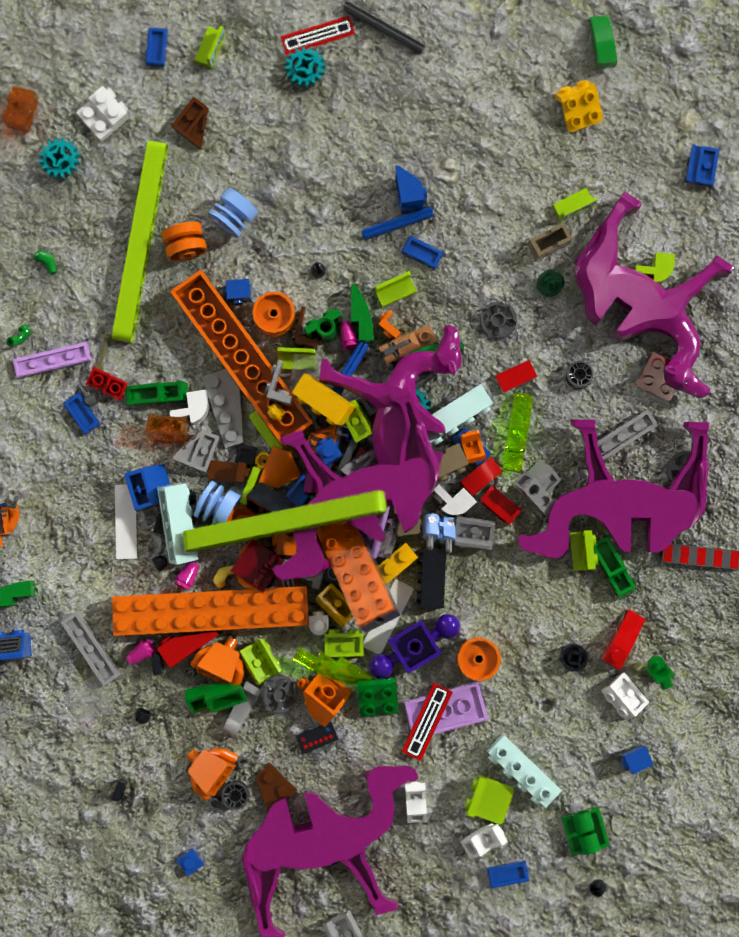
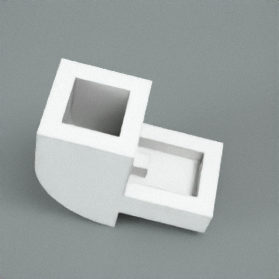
[170,390,209,425]
[433,485,477,516]
[405,782,427,823]
[461,823,508,859]

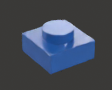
[177,848,205,877]

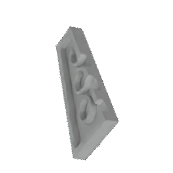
[202,369,244,449]

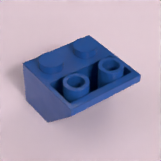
[124,464,171,512]

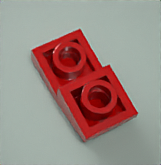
[86,367,128,400]
[459,457,503,497]

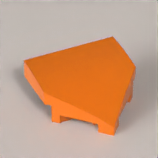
[259,445,301,488]

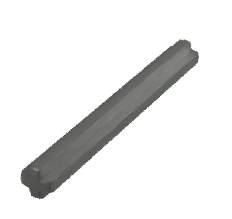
[343,0,426,53]

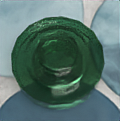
[536,269,565,297]

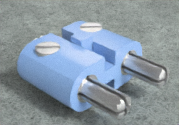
[423,510,456,553]

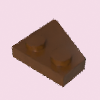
[171,96,209,149]
[256,762,297,812]

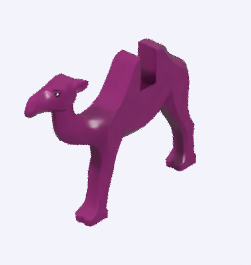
[575,191,734,398]
[304,325,462,496]
[273,386,440,580]
[518,419,709,558]
[241,765,418,937]

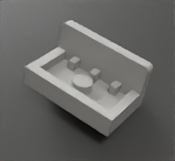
[454,516,495,551]
[323,910,363,937]

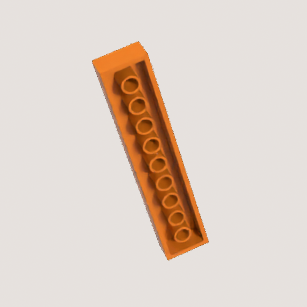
[170,269,314,448]
[112,586,309,636]

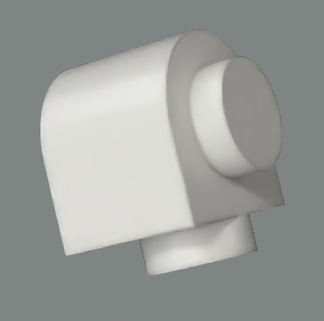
[309,611,329,635]

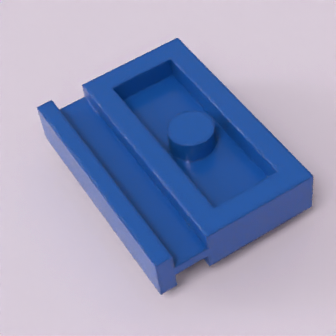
[685,144,720,187]

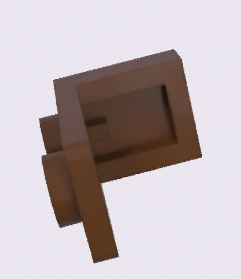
[292,306,319,350]
[207,460,250,484]

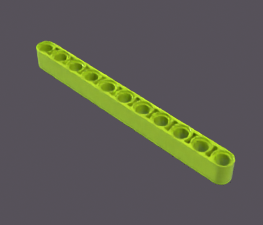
[112,141,168,343]
[182,491,387,552]

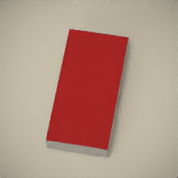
[495,360,538,393]

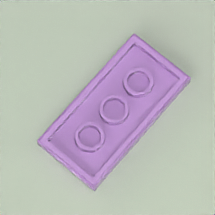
[403,682,489,735]

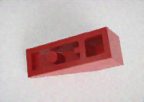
[599,609,646,670]
[157,631,220,668]

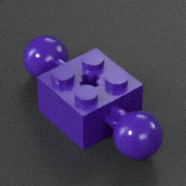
[369,614,460,679]

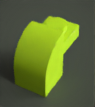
[633,252,675,285]

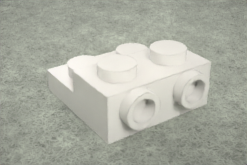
[76,86,130,142]

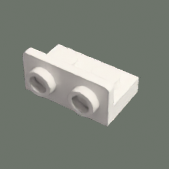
[601,672,649,720]

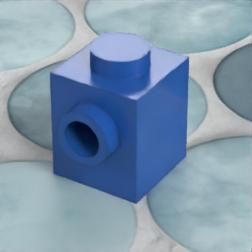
[223,279,251,305]
[315,438,343,466]
[620,745,654,775]

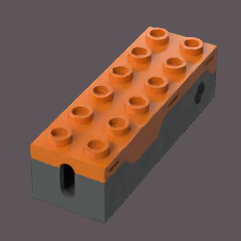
[316,522,401,633]

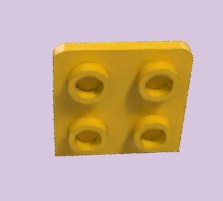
[554,80,603,132]

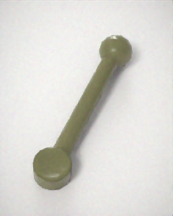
[95,334,111,370]

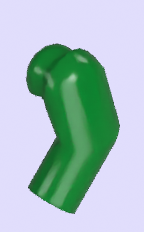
[34,250,57,275]
[6,324,31,347]

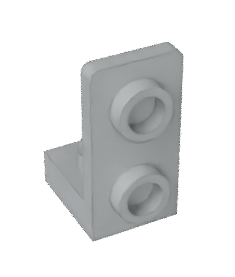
[265,360,292,406]

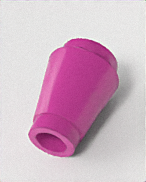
[339,321,359,350]
[175,561,199,591]
[126,639,156,665]

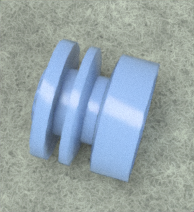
[207,187,259,238]
[194,481,242,525]

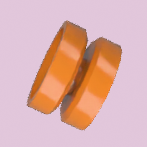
[161,222,208,262]
[252,291,296,338]
[456,637,501,681]

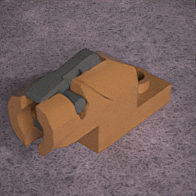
[378,324,437,365]

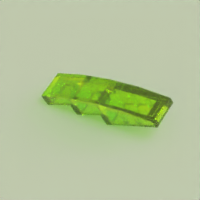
[502,392,533,473]
[292,647,373,685]

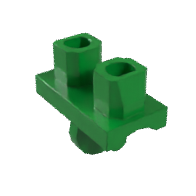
[644,655,675,690]

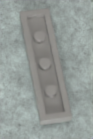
[583,409,658,460]
[61,611,121,687]

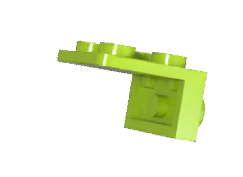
[464,774,514,824]

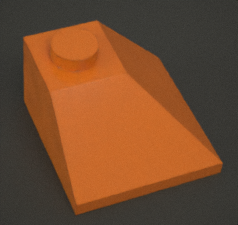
[303,668,352,727]

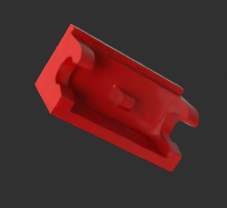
[479,485,522,526]

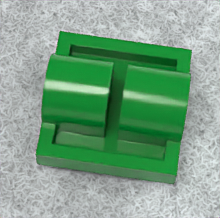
[304,309,342,343]
[357,678,399,717]
[561,806,610,857]

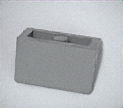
[514,460,561,507]

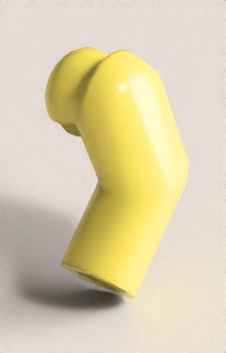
[213,564,235,588]

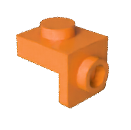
[378,310,401,341]
[460,430,486,463]

